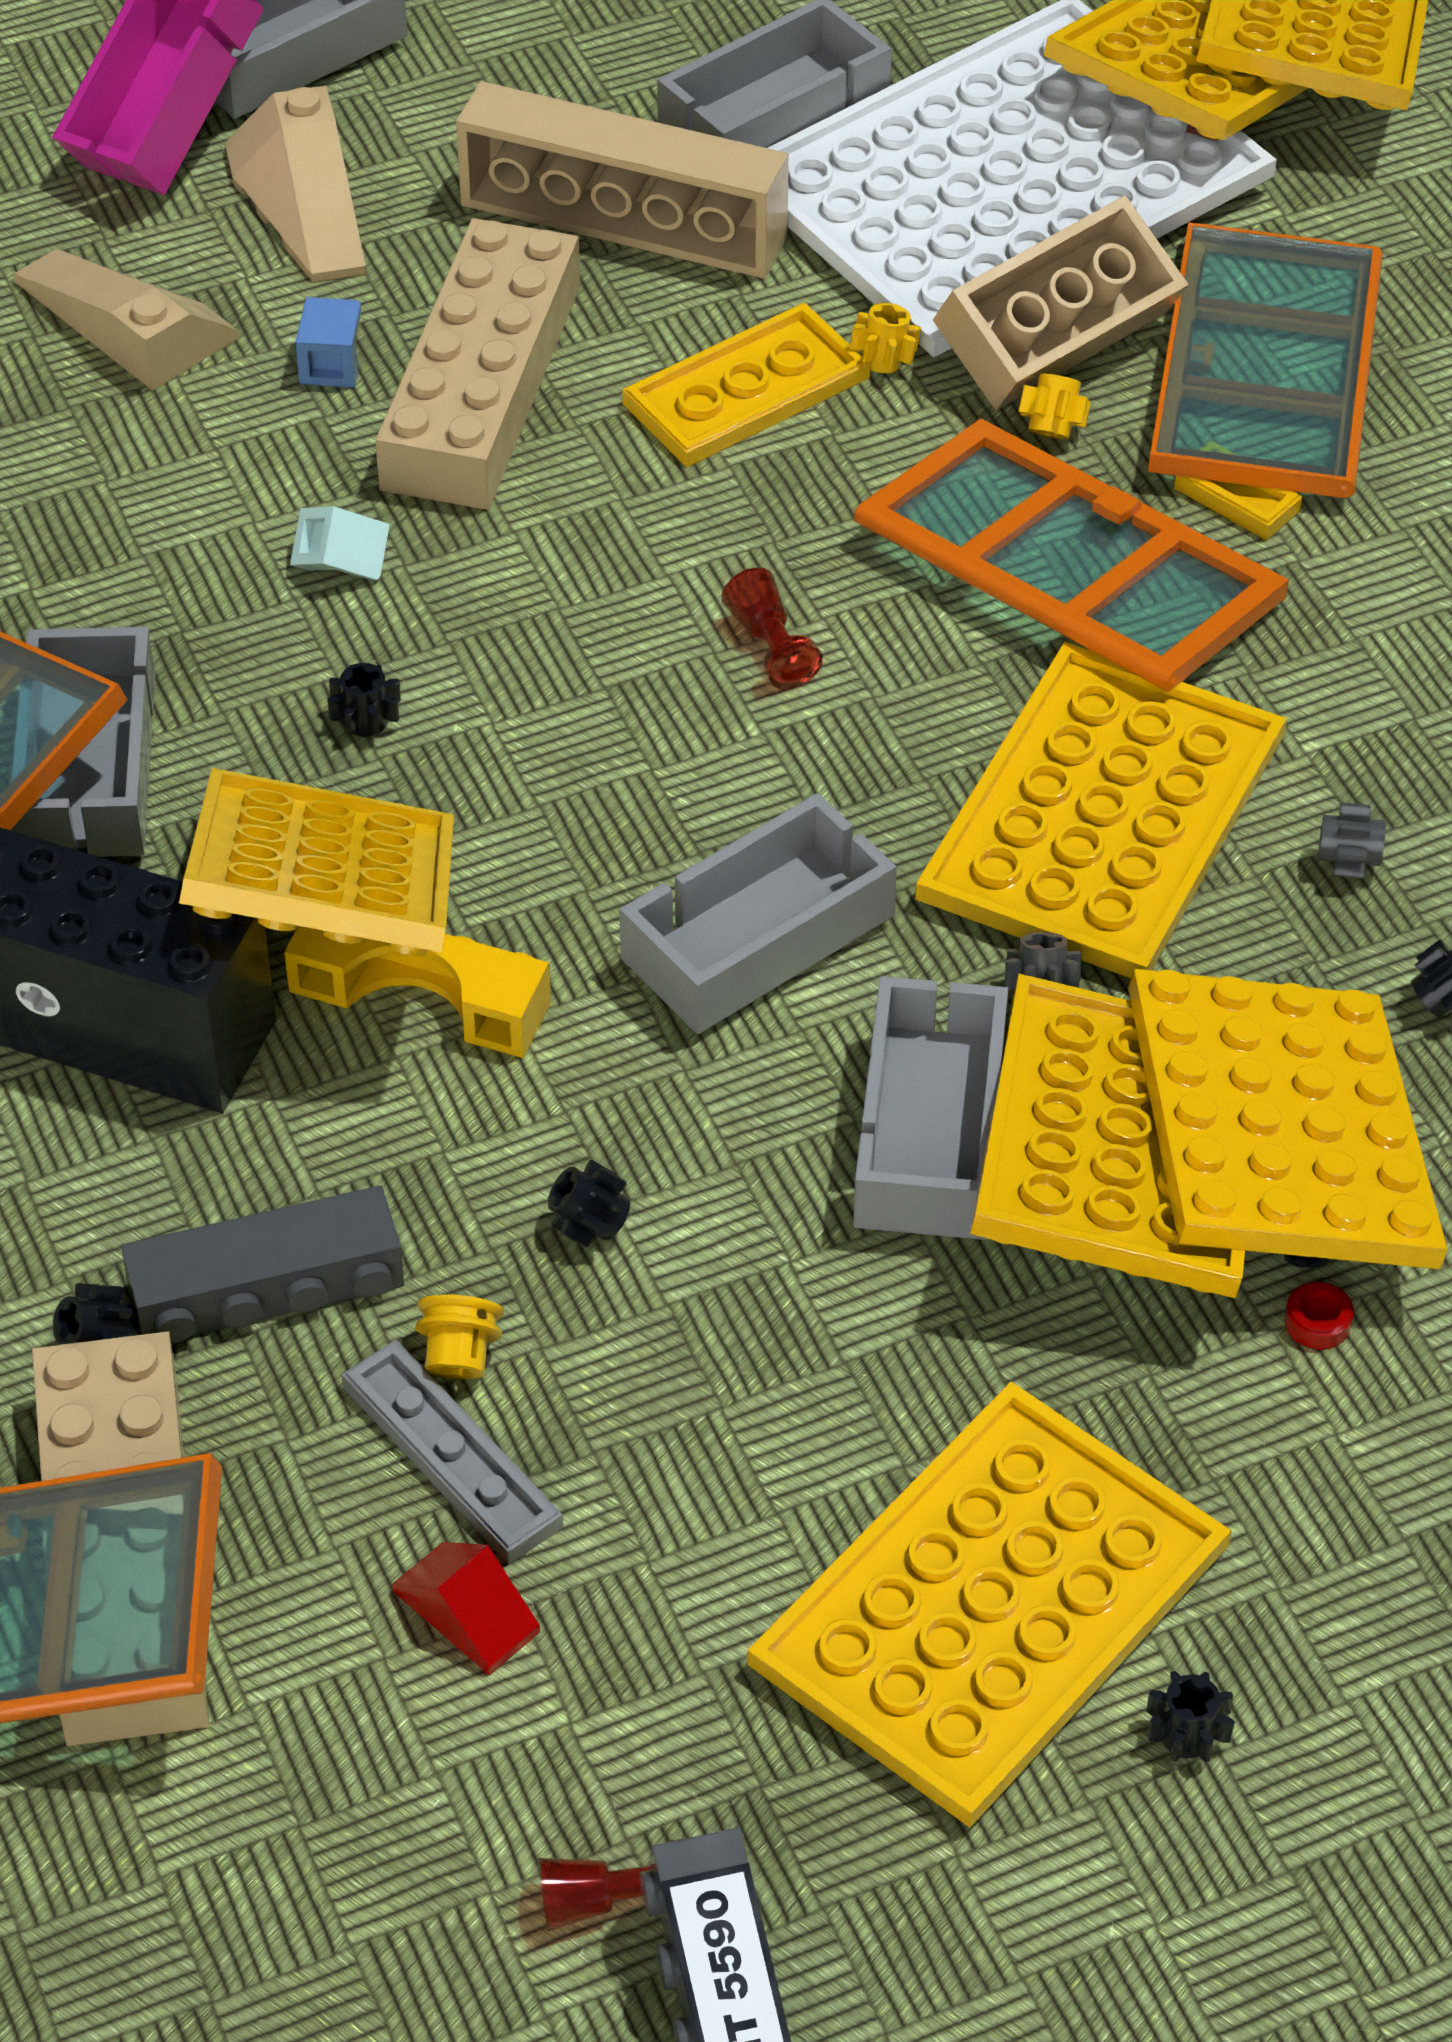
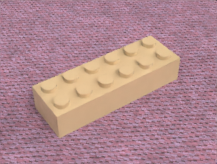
[456,81,789,279]
[375,218,580,510]
[32,1331,210,1746]

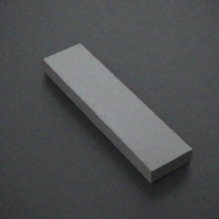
[342,1339,563,1565]

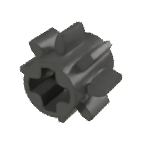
[1318,802,1386,879]
[1005,932,1081,990]

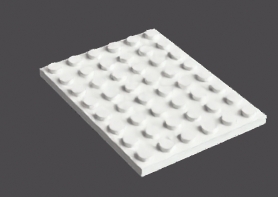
[768,0,1277,357]

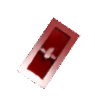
[392,1542,540,1676]

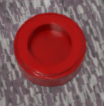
[1284,1282,1354,1350]

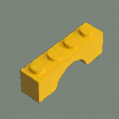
[284,926,551,1058]

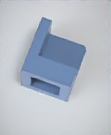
[295,297,361,388]

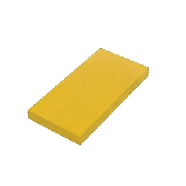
[622,302,870,468]

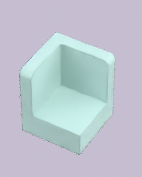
[290,506,390,580]

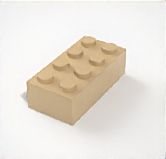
[933,195,1189,411]

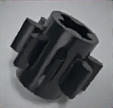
[327,663,401,737]
[1411,939,1452,1018]
[548,1160,630,1247]
[53,1283,138,1345]
[1146,1671,1235,1762]

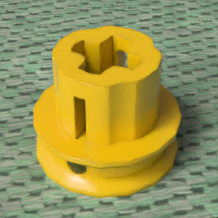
[415,1295,504,1379]

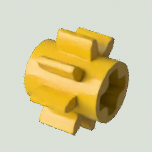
[849,303,921,373]
[1018,373,1091,439]

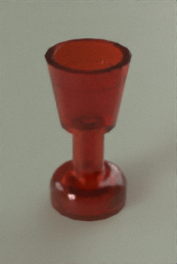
[721,568,823,690]
[539,1838,686,1931]

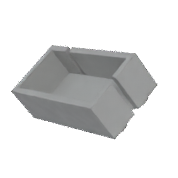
[215,0,407,119]
[657,0,892,148]
[14,626,155,857]
[619,793,897,1035]
[853,976,1009,1240]

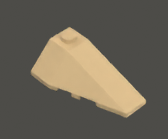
[225,85,367,282]
[13,248,239,391]

